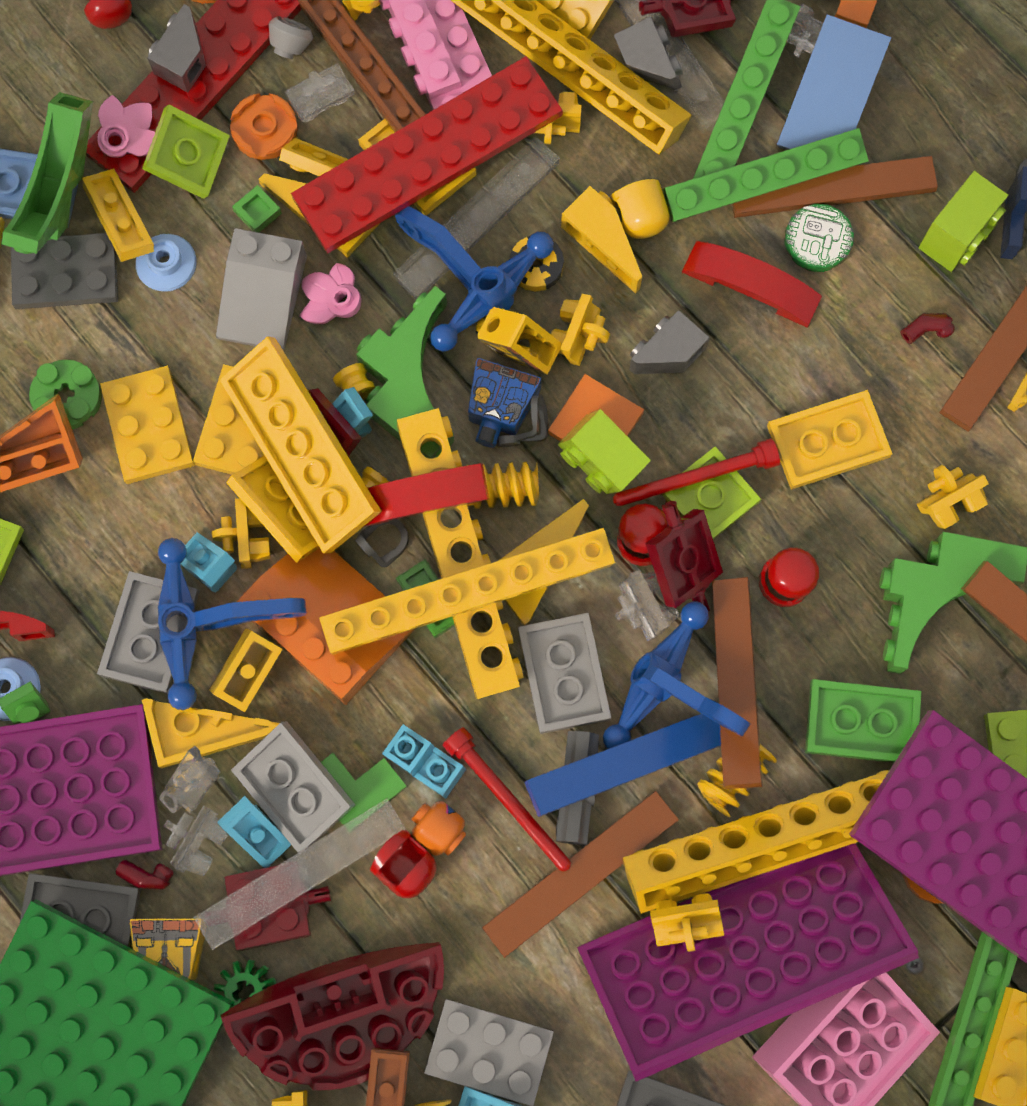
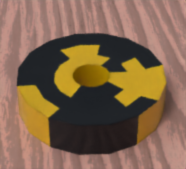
[509,236,564,292]

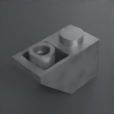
[148,4,206,92]
[614,17,683,90]
[629,310,710,374]

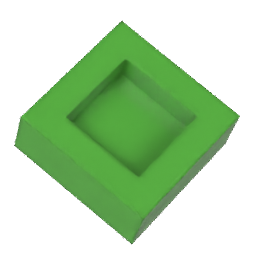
[232,185,282,233]
[0,681,51,725]

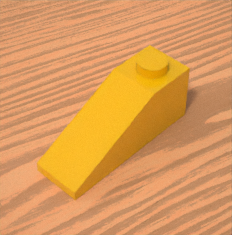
[561,186,642,294]

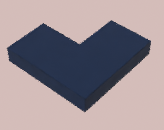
[1000,166,1027,259]

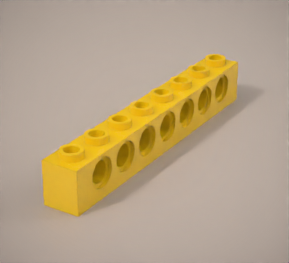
[451,0,692,155]
[397,408,524,699]
[319,528,615,655]
[623,770,889,914]

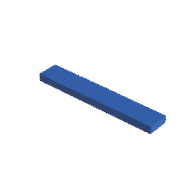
[524,714,721,817]

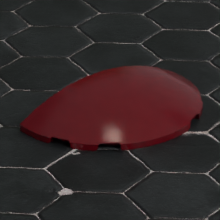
[220,942,444,1090]

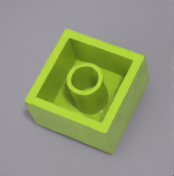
[918,171,1008,273]
[557,409,651,494]

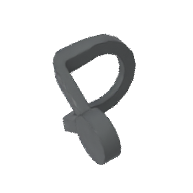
[498,394,548,447]
[355,519,409,567]

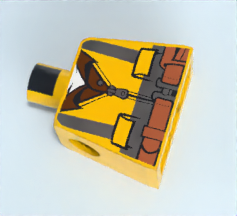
[476,307,562,375]
[130,919,207,980]

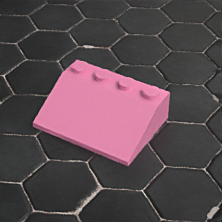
[752,973,940,1106]

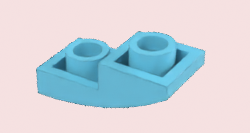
[382,724,467,799]

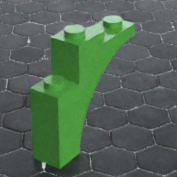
[2,92,93,254]
[356,286,454,459]
[879,532,1027,674]

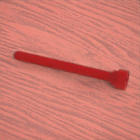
[613,438,780,506]
[442,727,571,871]

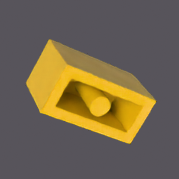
[209,628,282,712]

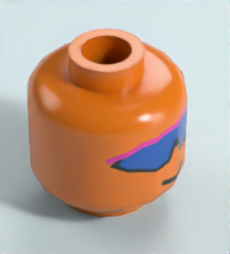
[411,801,467,856]

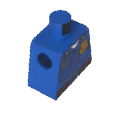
[468,358,541,448]

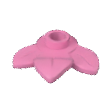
[97,95,155,157]
[300,263,361,324]

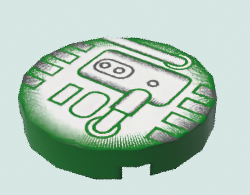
[784,204,854,272]

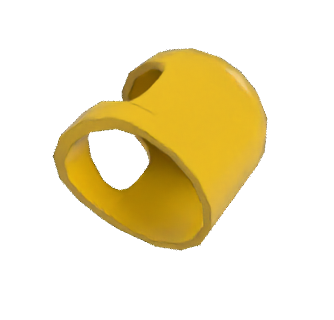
[610,179,670,239]

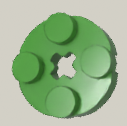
[29,360,102,430]

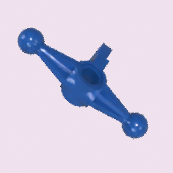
[395,206,554,351]
[158,538,307,710]
[603,601,750,749]

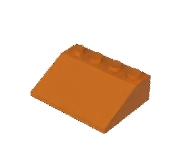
[237,548,416,705]

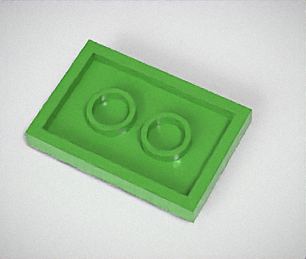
[805,679,922,763]

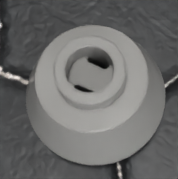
[269,16,313,59]

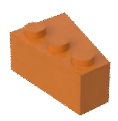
[0,393,83,492]

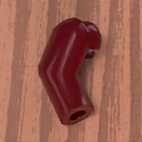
[900,313,955,344]
[116,860,174,890]

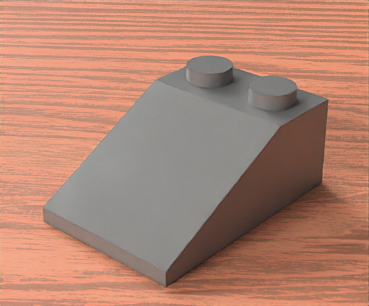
[216,228,307,351]

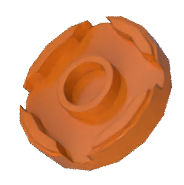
[230,93,298,160]

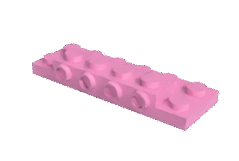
[379,0,492,111]

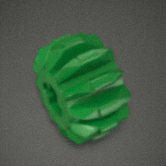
[214,960,277,1007]

